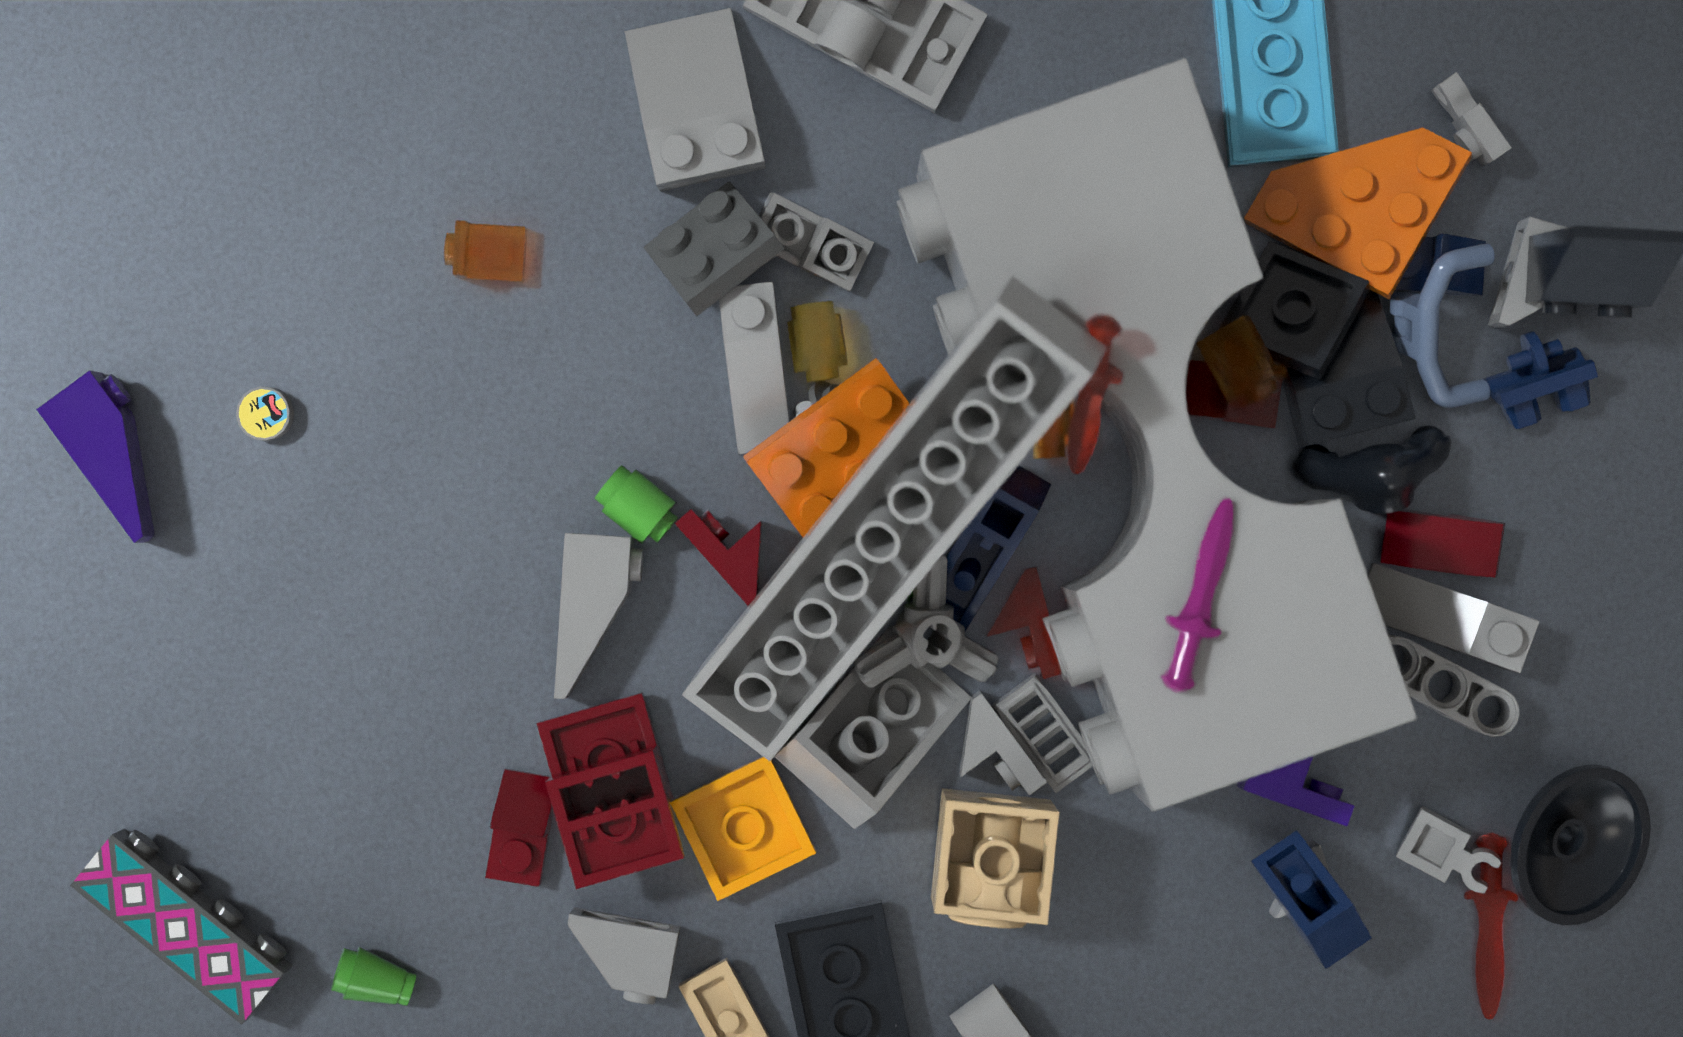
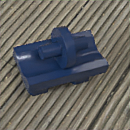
[1484,331,1598,429]

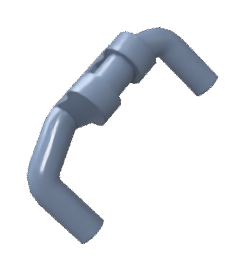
[1390,243,1495,408]

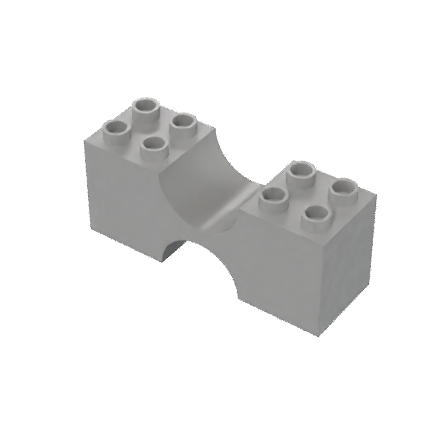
[896,58,1417,811]

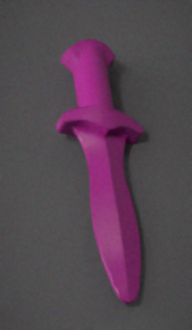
[1160,498,1234,692]

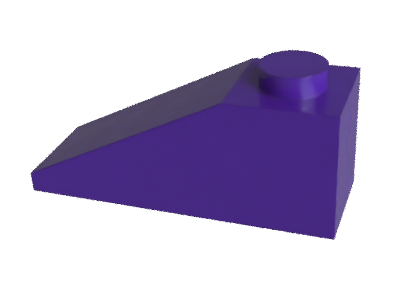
[36,370,155,543]

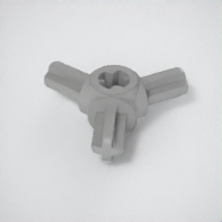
[854,554,998,687]

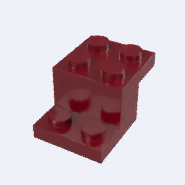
[536,692,685,889]

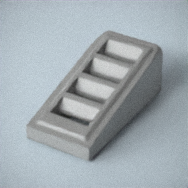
[991,673,1092,793]

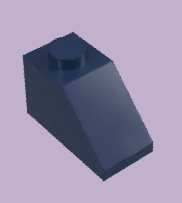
[1251,830,1372,969]

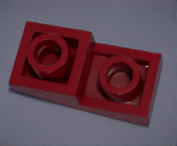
[1380,509,1505,578]

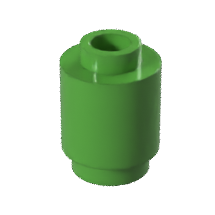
[594,465,678,544]

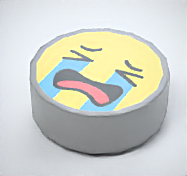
[236,386,294,441]

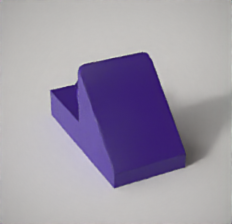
[1236,756,1354,826]

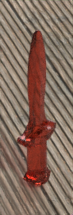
[1067,314,1124,474]
[1464,832,1518,1020]

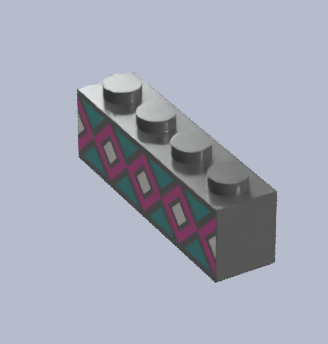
[70,829,293,1025]

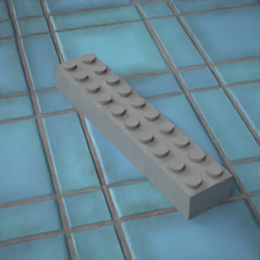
[682,275,1107,761]

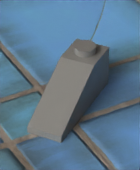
[719,282,789,454]
[554,533,643,699]
[1367,563,1540,673]

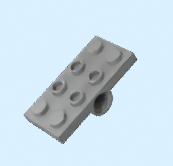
[743,0,988,113]

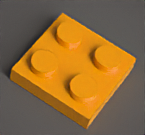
[670,756,816,901]

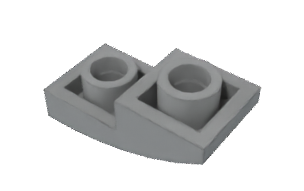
[759,192,874,291]

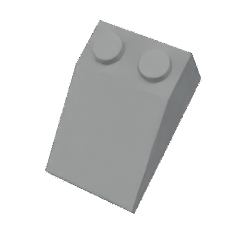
[625,8,766,192]
[774,625,971,829]

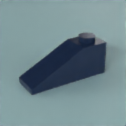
[946,465,1051,632]

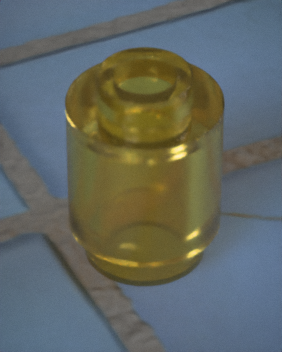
[787,301,849,383]

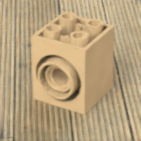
[931,788,1059,928]

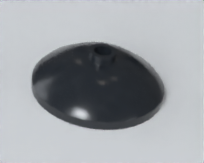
[1510,764,1651,925]

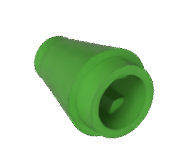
[331,947,416,1006]

